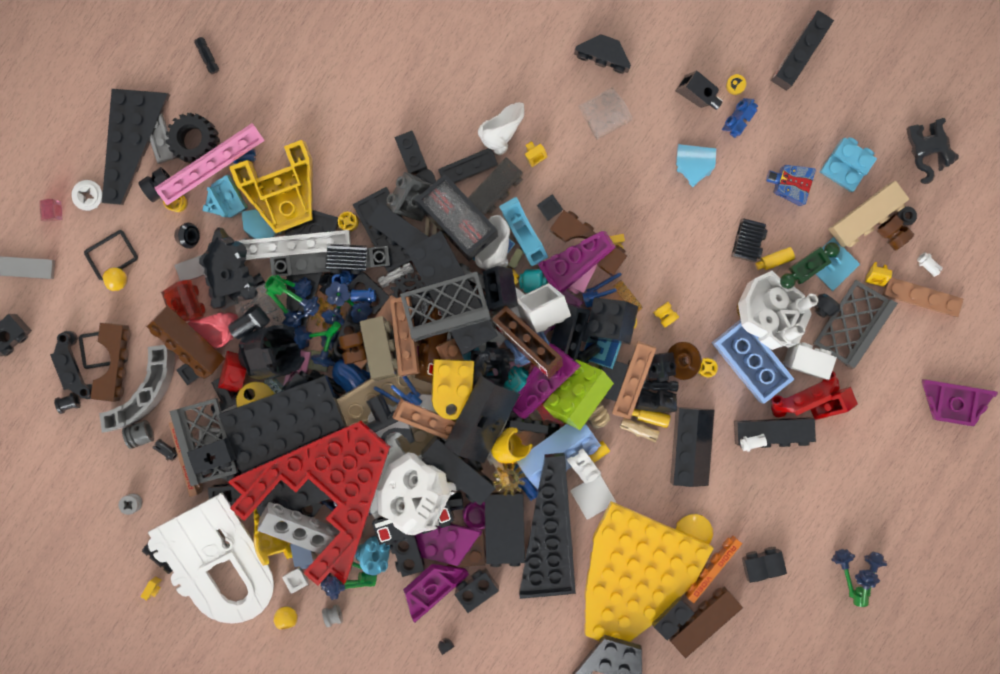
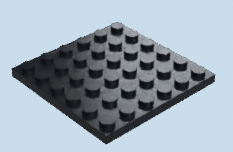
[219,375,347,517]

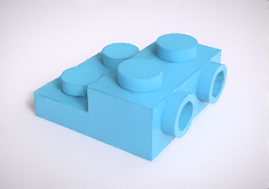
[820,137,877,193]

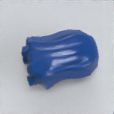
[332,358,371,393]

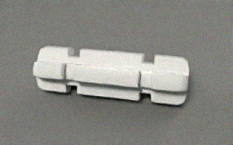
[378,262,414,288]

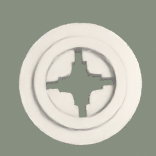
[72,180,103,211]

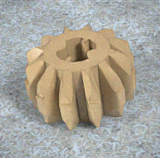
[587,403,610,429]

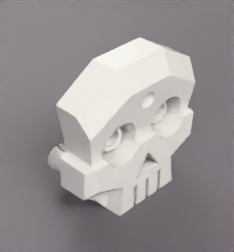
[738,271,818,350]
[377,452,456,535]

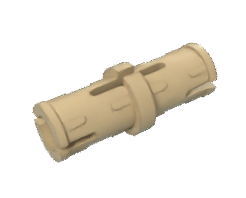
[620,418,660,442]

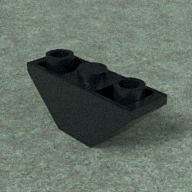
[574,34,631,74]

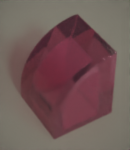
[39,199,63,222]

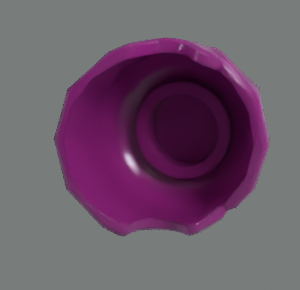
[462,502,485,530]

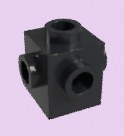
[648,352,676,381]

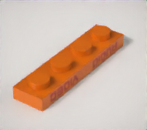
[685,536,743,603]

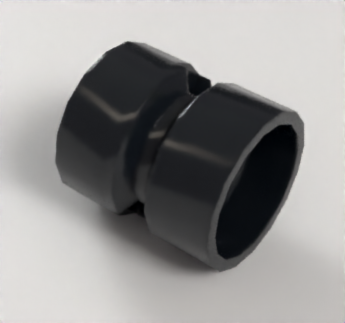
[138,167,170,203]

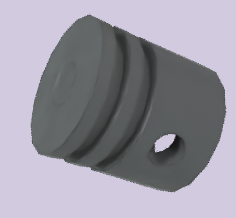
[122,420,154,449]

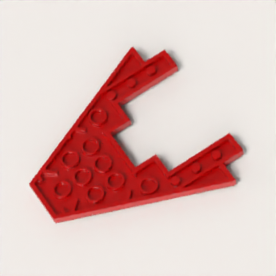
[228,420,390,586]

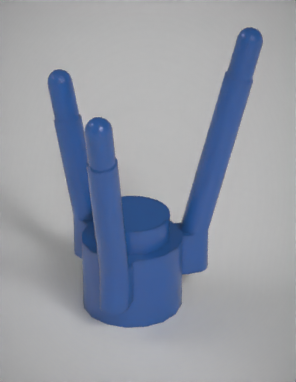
[582,273,622,308]
[374,376,422,406]

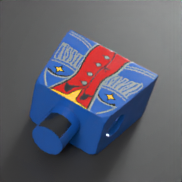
[766,165,816,206]

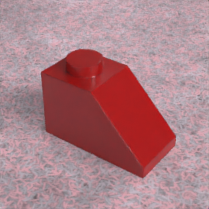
[218,351,246,392]
[810,387,858,420]

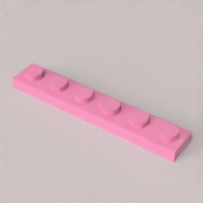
[155,123,265,205]

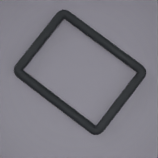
[84,230,138,280]
[79,332,128,369]

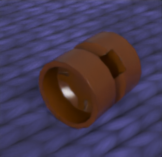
[876,214,915,251]
[338,332,367,364]

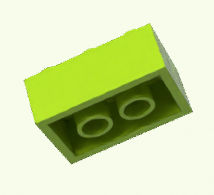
[543,359,614,430]

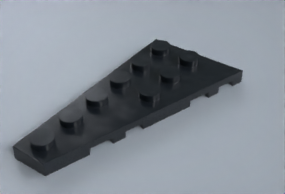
[102,89,170,205]
[285,210,338,328]

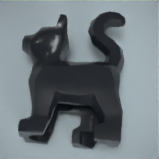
[906,118,959,184]

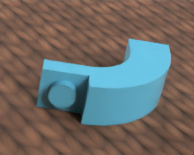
[499,197,548,266]

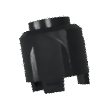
[238,324,305,380]

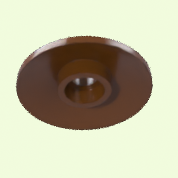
[667,342,702,380]

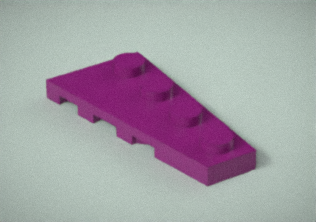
[537,231,616,294]
[512,343,581,419]

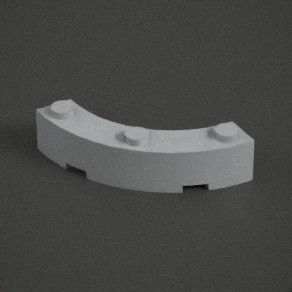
[99,345,175,433]

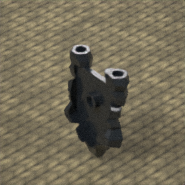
[199,227,258,309]

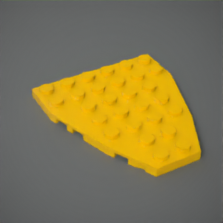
[584,501,714,642]

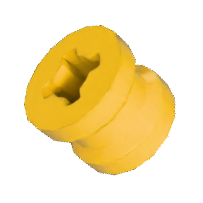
[338,211,359,232]
[698,358,718,378]

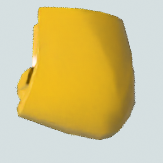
[491,427,533,464]

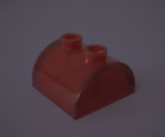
[161,280,205,323]

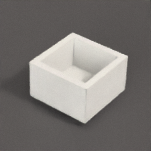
[517,283,571,333]
[783,342,837,380]

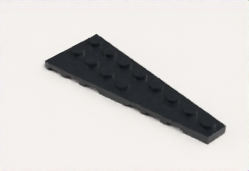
[519,453,576,599]

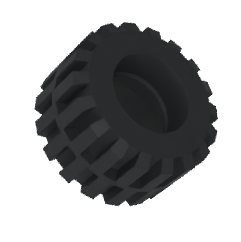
[166,113,220,164]

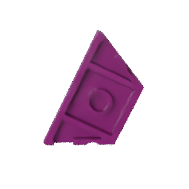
[922,379,998,427]
[415,524,482,566]
[403,564,470,623]

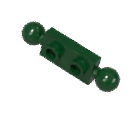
[780,242,840,289]

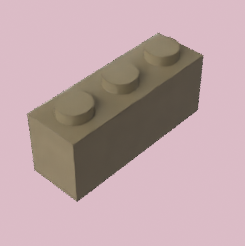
[360,316,398,381]

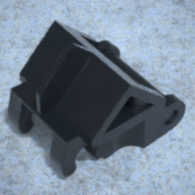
[471,341,515,385]

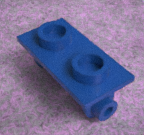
[722,98,758,138]

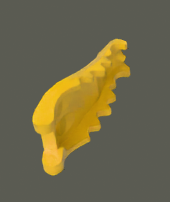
[254,509,293,566]

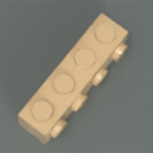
[828,181,909,247]

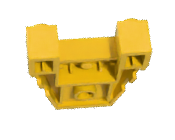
[229,140,313,233]

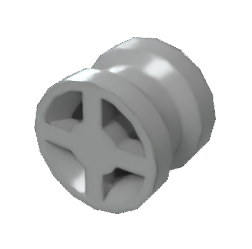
[118,493,143,515]
[322,604,343,627]

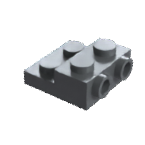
[386,172,433,222]

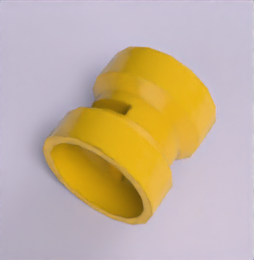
[163,195,188,212]
[653,301,679,328]

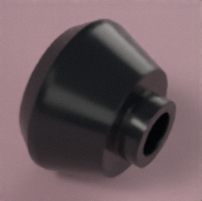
[174,222,200,249]
[814,293,840,318]

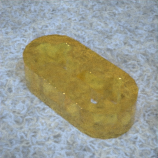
[613,280,643,313]

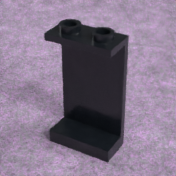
[485,491,525,567]

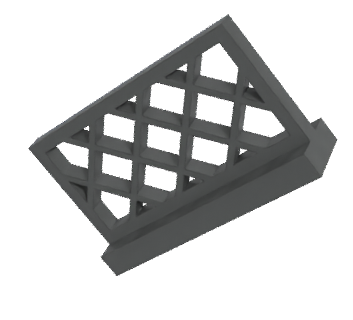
[400,272,491,342]
[813,280,898,369]
[169,398,238,486]

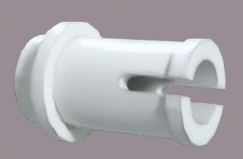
[917,252,943,277]
[740,434,767,452]

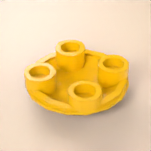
[675,514,713,544]

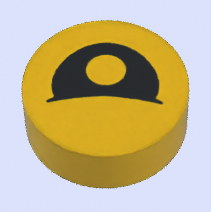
[726,74,746,95]

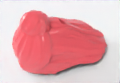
[187,312,238,349]

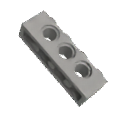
[258,502,340,554]

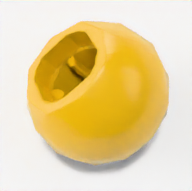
[102,267,127,291]
[273,606,298,630]

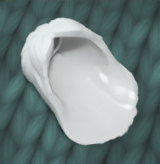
[478,102,524,155]
[475,215,510,270]

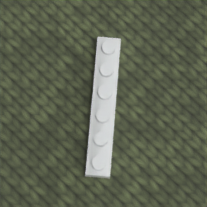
[239,230,351,260]

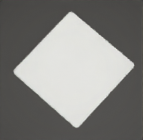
[571,475,616,520]

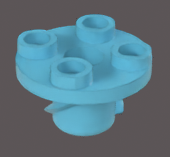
[355,536,390,575]

